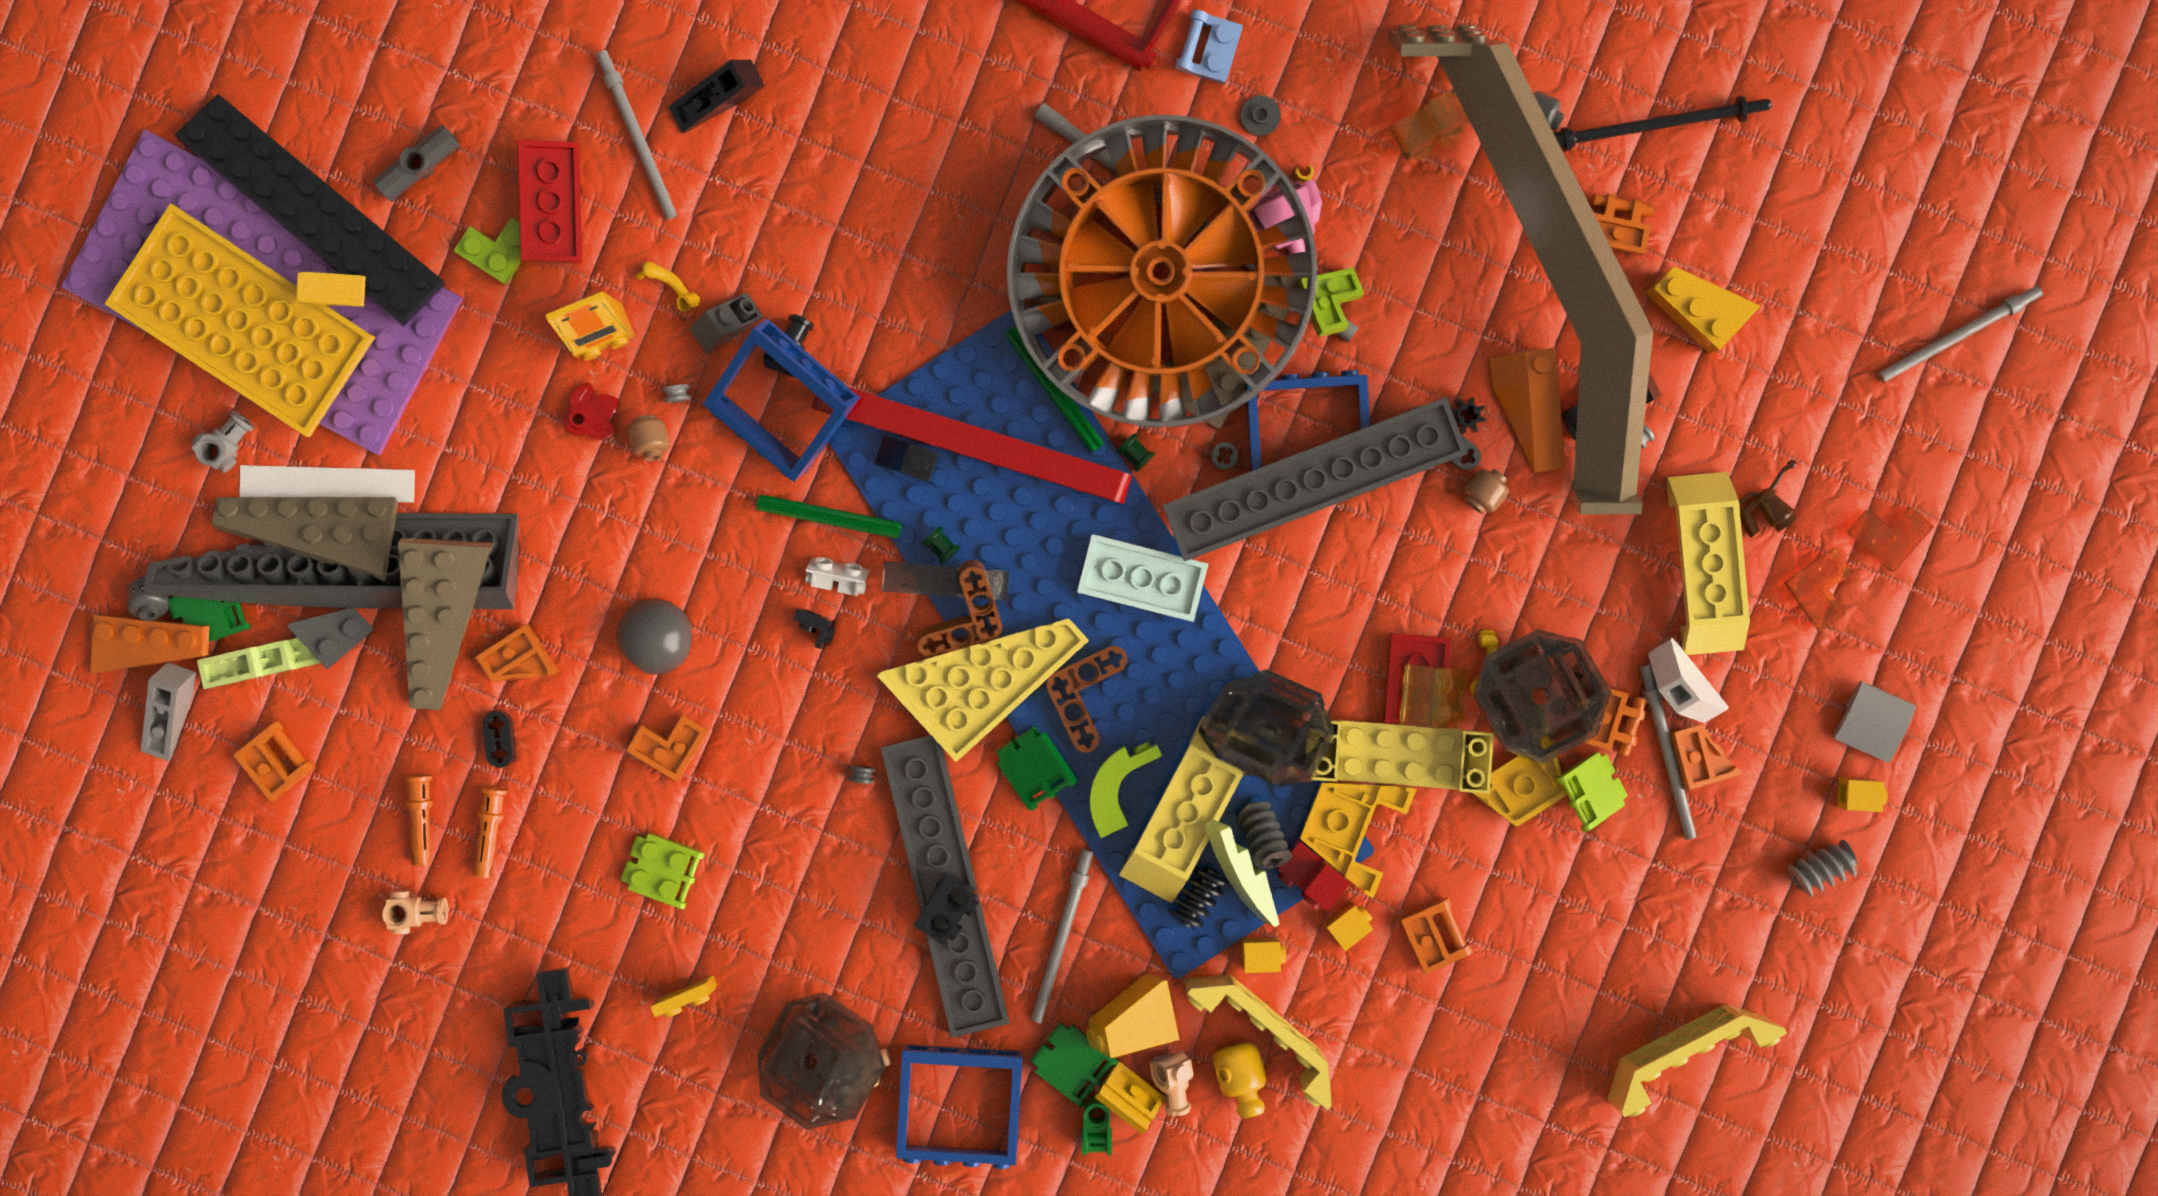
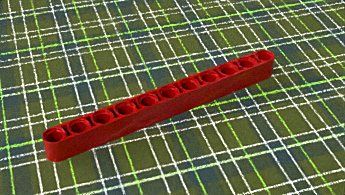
[812,387,1133,504]

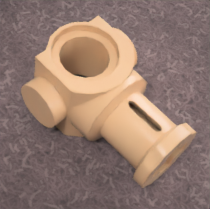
[382,890,449,934]
[1149,1051,1193,1116]

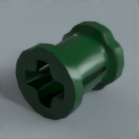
[1116,433,1155,472]
[921,526,961,565]

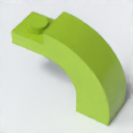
[1090,741,1162,838]

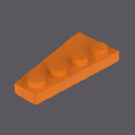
[90,614,210,674]

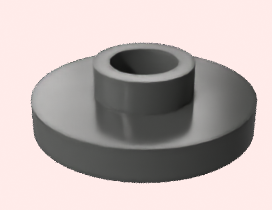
[1240,96,1281,137]

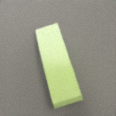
[197,638,321,689]
[1205,820,1279,927]

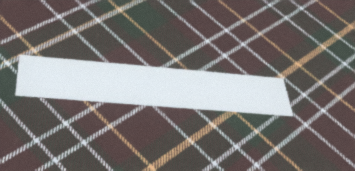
[239,465,415,503]

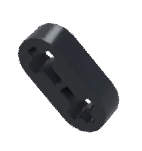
[483,711,516,768]

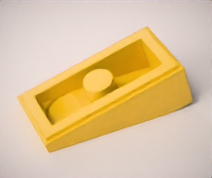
[296,272,366,307]

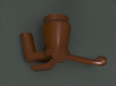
[1739,460,1797,538]

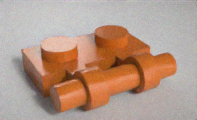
[1592,193,1654,256]
[1580,685,1646,757]

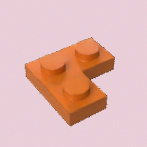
[626,715,709,782]

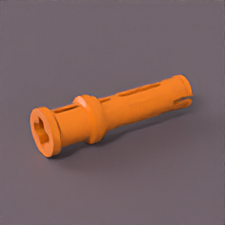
[404,774,433,866]
[472,786,508,878]

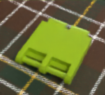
[1556,752,1628,833]
[620,832,705,909]

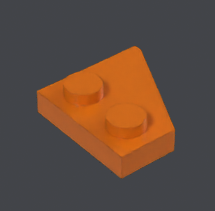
[1669,724,1742,790]

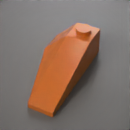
[1488,347,1564,473]

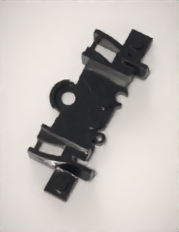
[502,967,616,1196]

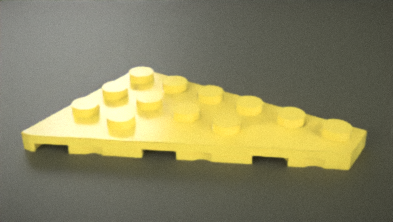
[877,618,1089,762]

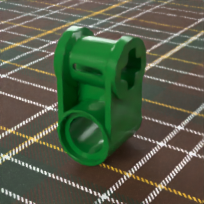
[1082,1096,1112,1156]

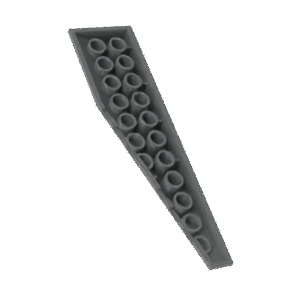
[143,513,519,609]

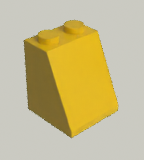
[1086,974,1179,1058]

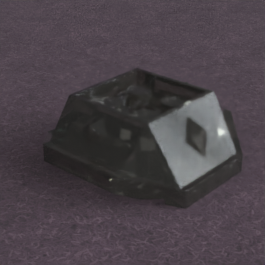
[1473,629,1612,764]
[1198,669,1335,788]
[758,993,885,1130]

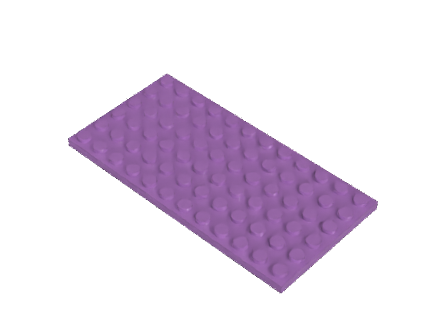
[61,129,463,455]

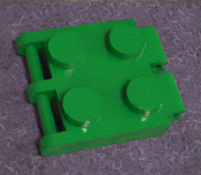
[169,596,251,643]
[996,726,1077,811]
[1031,1022,1119,1108]

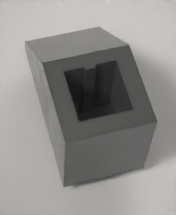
[689,292,764,354]

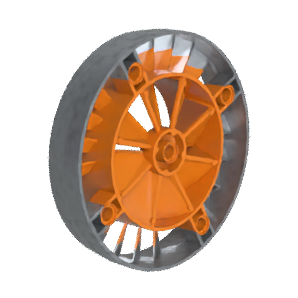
[1007,115,1317,428]

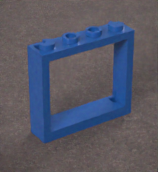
[703,319,860,482]
[1245,370,1370,472]
[896,1044,1023,1169]

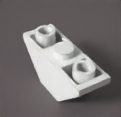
[1648,638,1729,723]

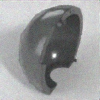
[616,598,693,675]

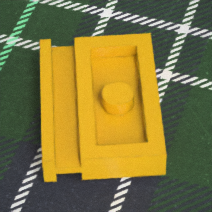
[650,976,718,1018]
[1095,1061,1166,1134]

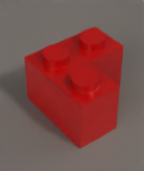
[1276,838,1350,911]

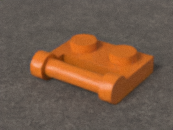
[233,721,316,802]
[1400,897,1473,975]

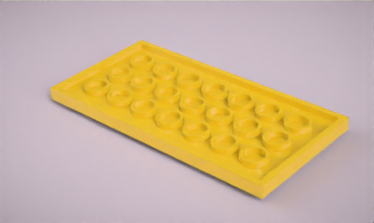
[105,203,375,437]

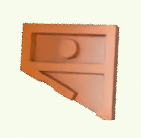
[476,624,559,682]

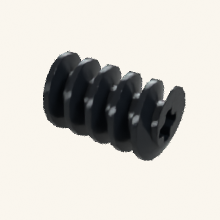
[1168,863,1230,930]

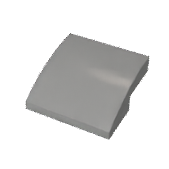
[1833,680,1916,763]

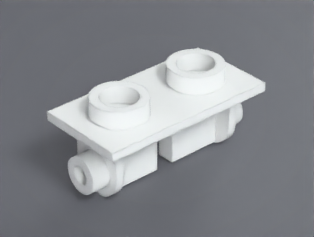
[805,557,870,596]

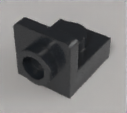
[793,608,836,649]

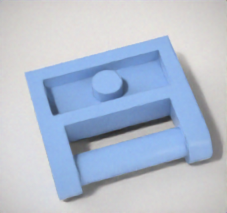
[1175,9,1243,85]

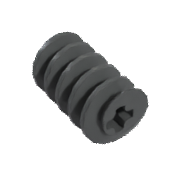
[1237,801,1292,869]

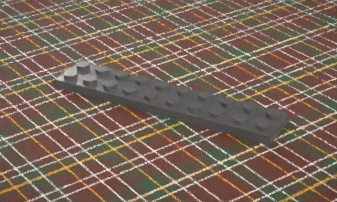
[1163,397,1468,562]
[881,735,1010,1038]

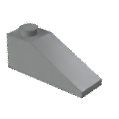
[141,662,196,761]

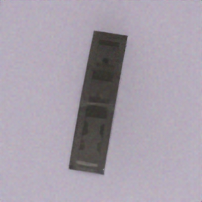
[882,561,1009,601]

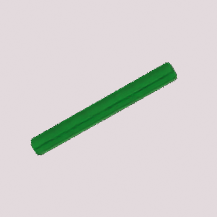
[1005,326,1103,452]
[756,495,902,538]

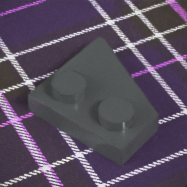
[287,608,374,669]

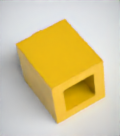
[1837,777,1888,812]
[1324,901,1373,951]
[1242,937,1286,973]

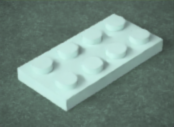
[1077,534,1208,622]

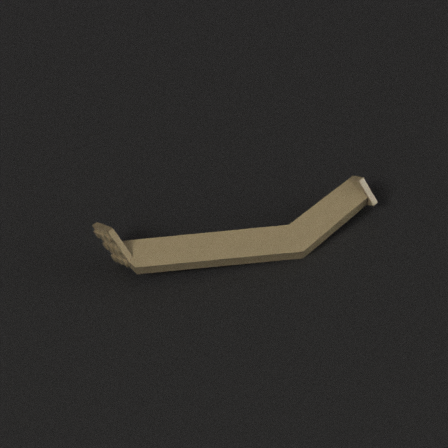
[1389,24,1653,514]

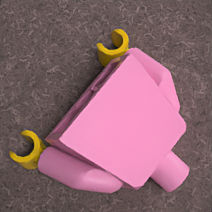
[1247,165,1323,254]

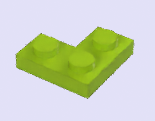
[454,218,521,285]
[1297,267,1364,337]

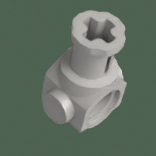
[191,410,255,473]

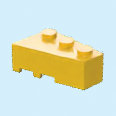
[1645,266,1761,354]

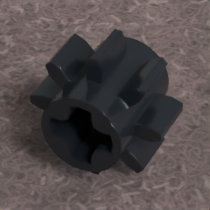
[1451,397,1486,434]

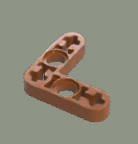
[917,559,1002,657]
[1046,646,1127,753]

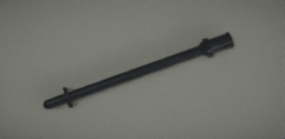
[1553,95,1772,152]

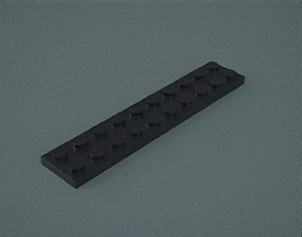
[175,94,445,327]

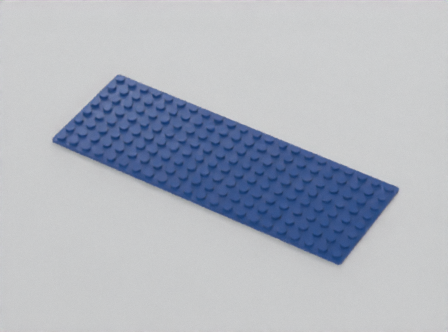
[829,310,1374,979]

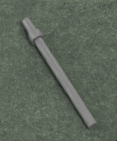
[596,50,678,220]
[1878,285,2043,383]
[1640,664,1697,840]
[1031,849,1094,1023]

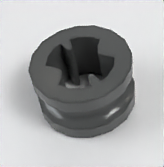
[1211,442,1238,470]
[847,765,875,784]

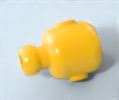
[1212,1042,1266,1119]

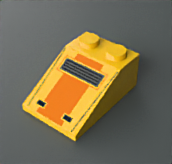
[546,292,635,361]

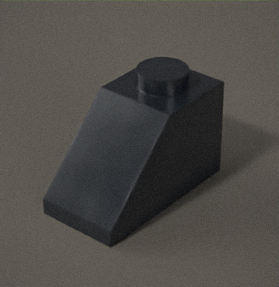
[874,436,941,483]

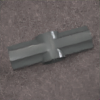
[373,124,461,202]

